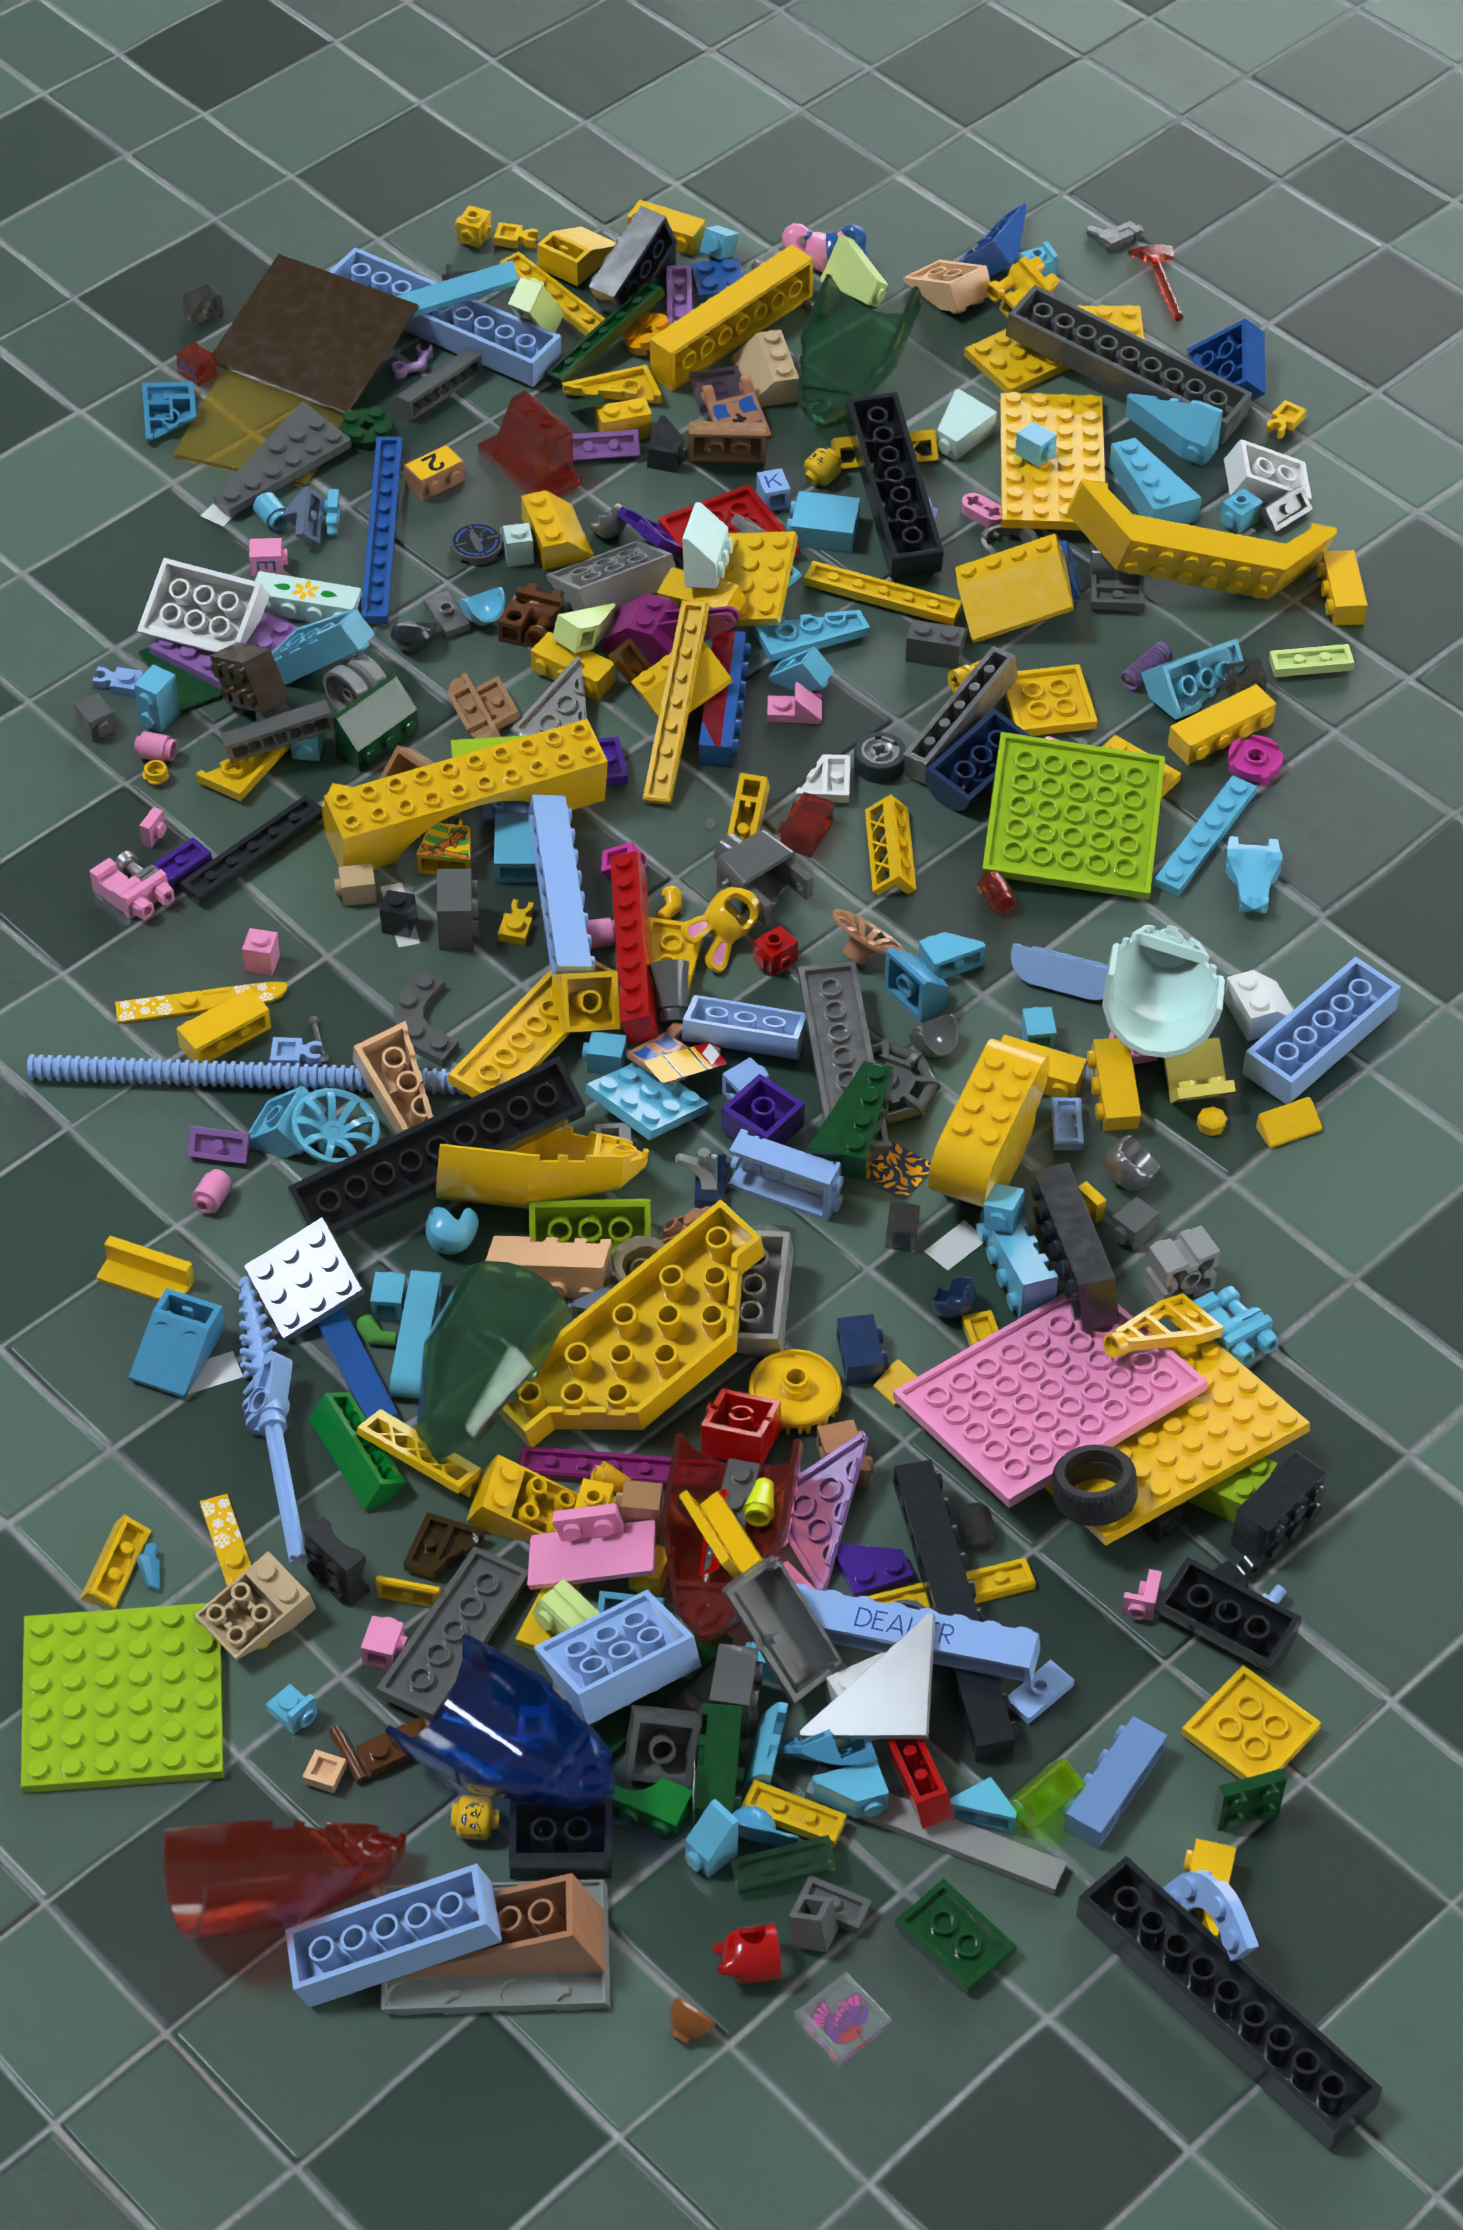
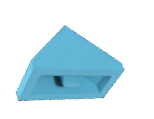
[950,1777,1017,1835]

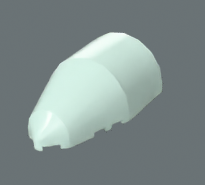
[1102,925,1225,1058]

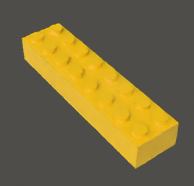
[650,244,813,392]

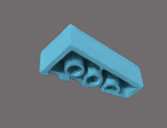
[272,608,375,685]

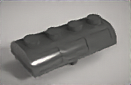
[721,1556,843,1703]

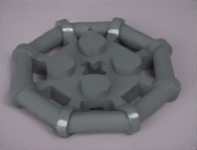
[871,1039,940,1128]

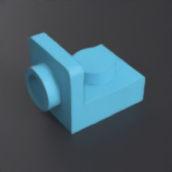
[266,1684,318,1735]

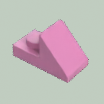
[767,682,822,724]

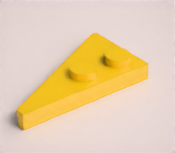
[562,364,662,404]
[196,744,291,802]

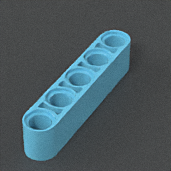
[390,1270,443,1399]

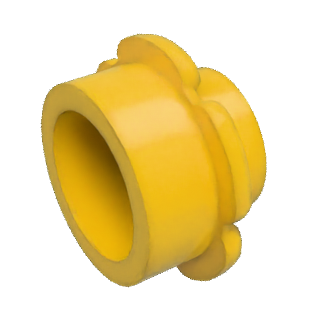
[142,760,169,785]

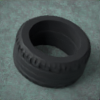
[1052,1444,1138,1526]

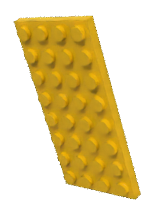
[1000,392,1105,530]

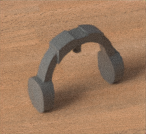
[981,524,1038,557]

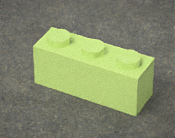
[508,277,564,333]

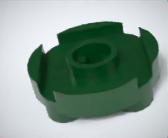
[341,406,392,450]

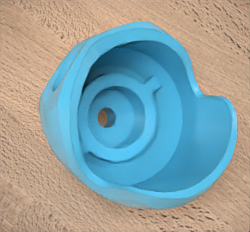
[426,1207,479,1255]

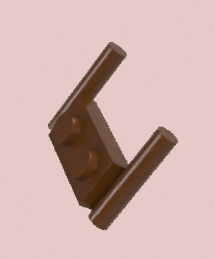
[328,1714,447,1785]

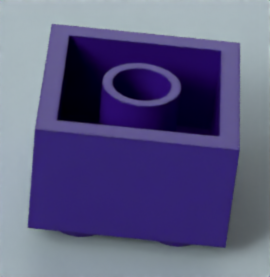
[721,1074,805,1145]

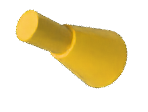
[590,1461,632,1493]

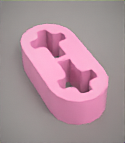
[961,493,1001,528]

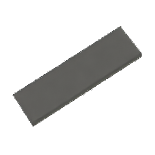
[389,349,482,422]
[221,699,334,763]

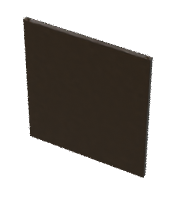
[208,254,419,413]

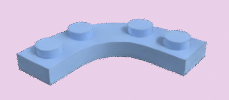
[1163,1870,1259,1961]

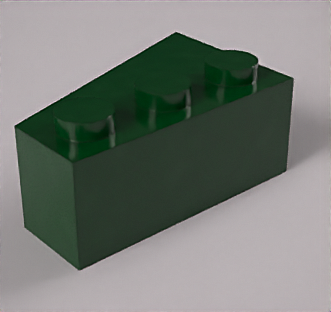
[693,1703,748,1825]

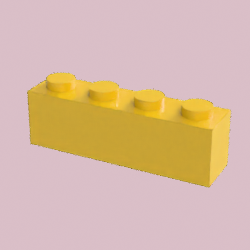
[1168,684,1277,765]

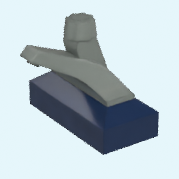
[675,1147,726,1208]

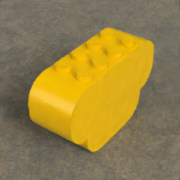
[928,1039,1049,1208]

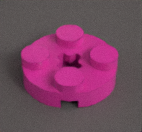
[1227,735,1283,785]

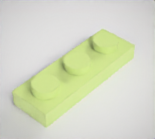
[1269,644,1355,677]

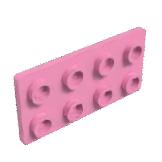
[527,1503,656,1590]

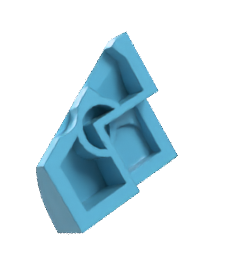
[743,1702,788,1788]

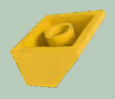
[551,971,621,1033]

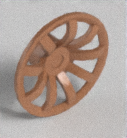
[831,909,906,966]

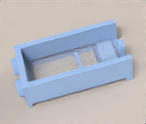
[729,1129,844,1222]

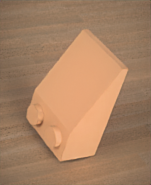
[903,260,990,314]

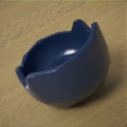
[931,1277,976,1318]

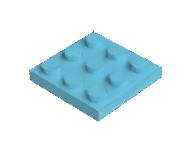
[585,1062,709,1140]

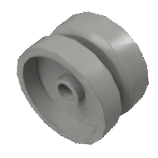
[323,653,387,712]

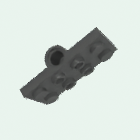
[1090,541,1145,611]

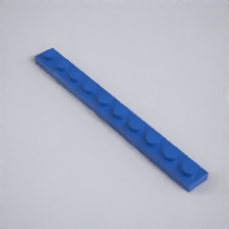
[361,437,403,624]

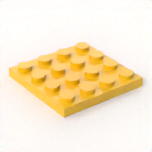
[720,531,798,626]

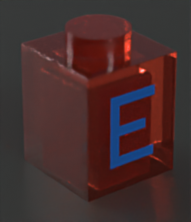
[176,341,217,387]

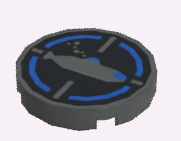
[450,523,503,565]

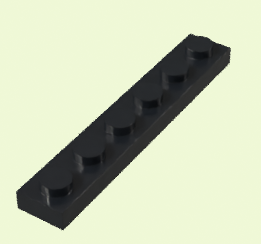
[180,795,323,905]

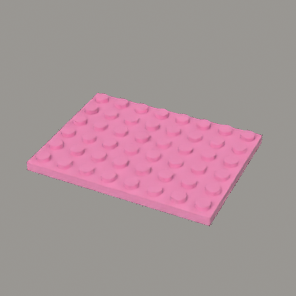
[893,1293,1207,1508]

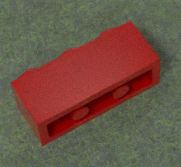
[886,1739,954,1829]

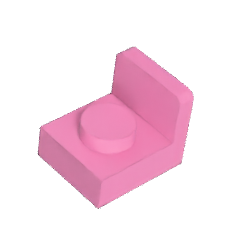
[1121,1569,1162,1621]

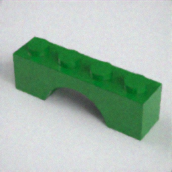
[554,1739,693,1837]

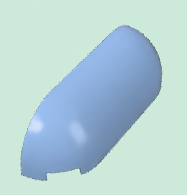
[1011,943,1108,1000]

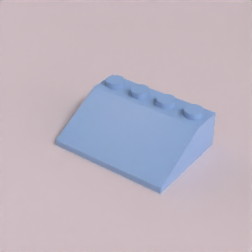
[534,1590,701,1725]

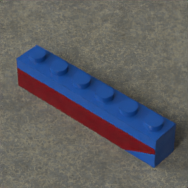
[699,631,751,766]

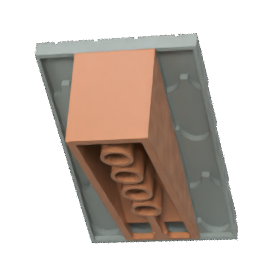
[381,1873,610,2016]

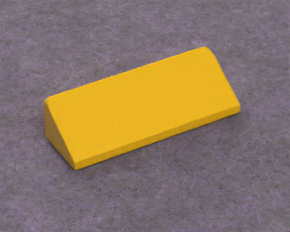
[80,1514,151,1609]

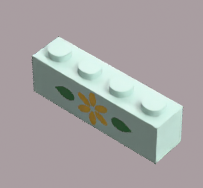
[255,571,362,622]

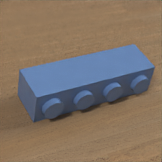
[1062,1716,1168,1849]

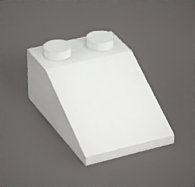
[1224,439,1312,504]

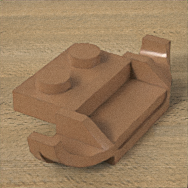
[447,672,521,739]

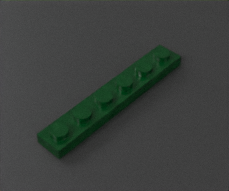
[544,282,665,385]

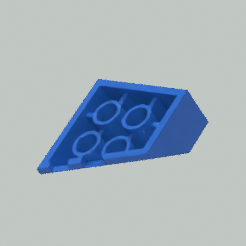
[1187,318,1266,401]

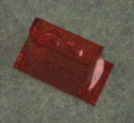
[478,390,581,497]

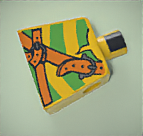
[417,816,471,875]

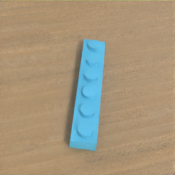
[1154,775,1257,897]

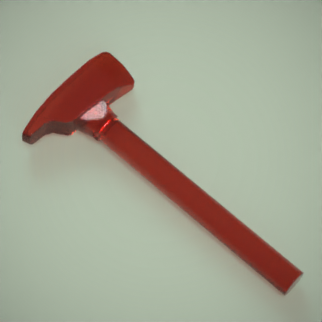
[1128,244,1184,322]

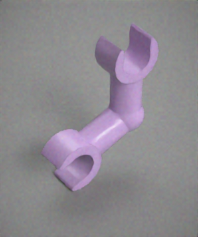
[392,343,433,379]

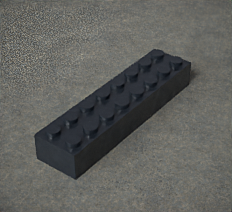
[845,392,944,579]

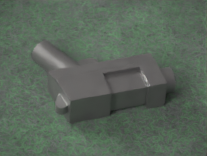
[1086,221,1143,253]

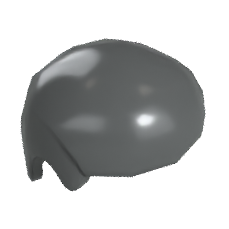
[589,502,627,539]

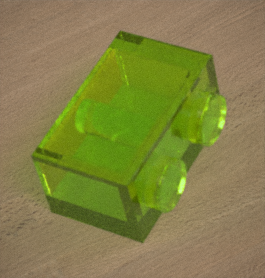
[1008,1758,1086,1830]

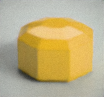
[1197,1106,1227,1136]

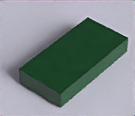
[568,394,605,412]

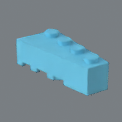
[1109,438,1202,524]
[976,1210,1058,1319]

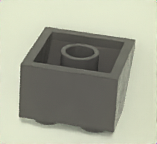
[905,620,968,669]
[625,1704,701,1787]

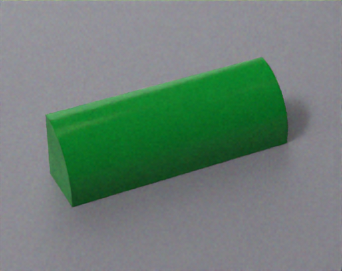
[309,1392,406,1511]

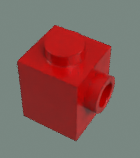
[753,925,798,976]

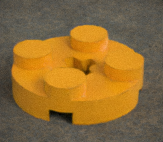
[622,311,671,356]

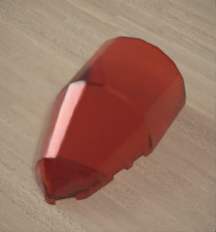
[660,1432,803,1642]
[163,1819,407,1941]

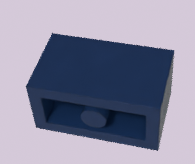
[836,1314,889,1386]

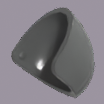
[907,1014,959,1059]

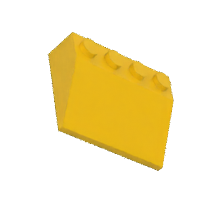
[955,533,1074,643]

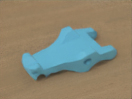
[1225,836,1282,914]

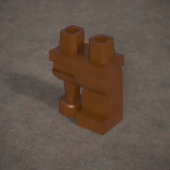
[498,583,564,647]

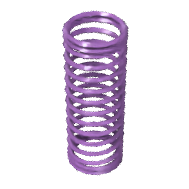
[1121,642,1172,690]

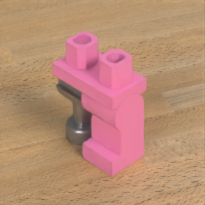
[89,851,175,920]

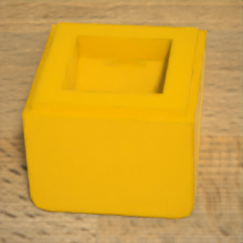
[874,1359,917,1407]

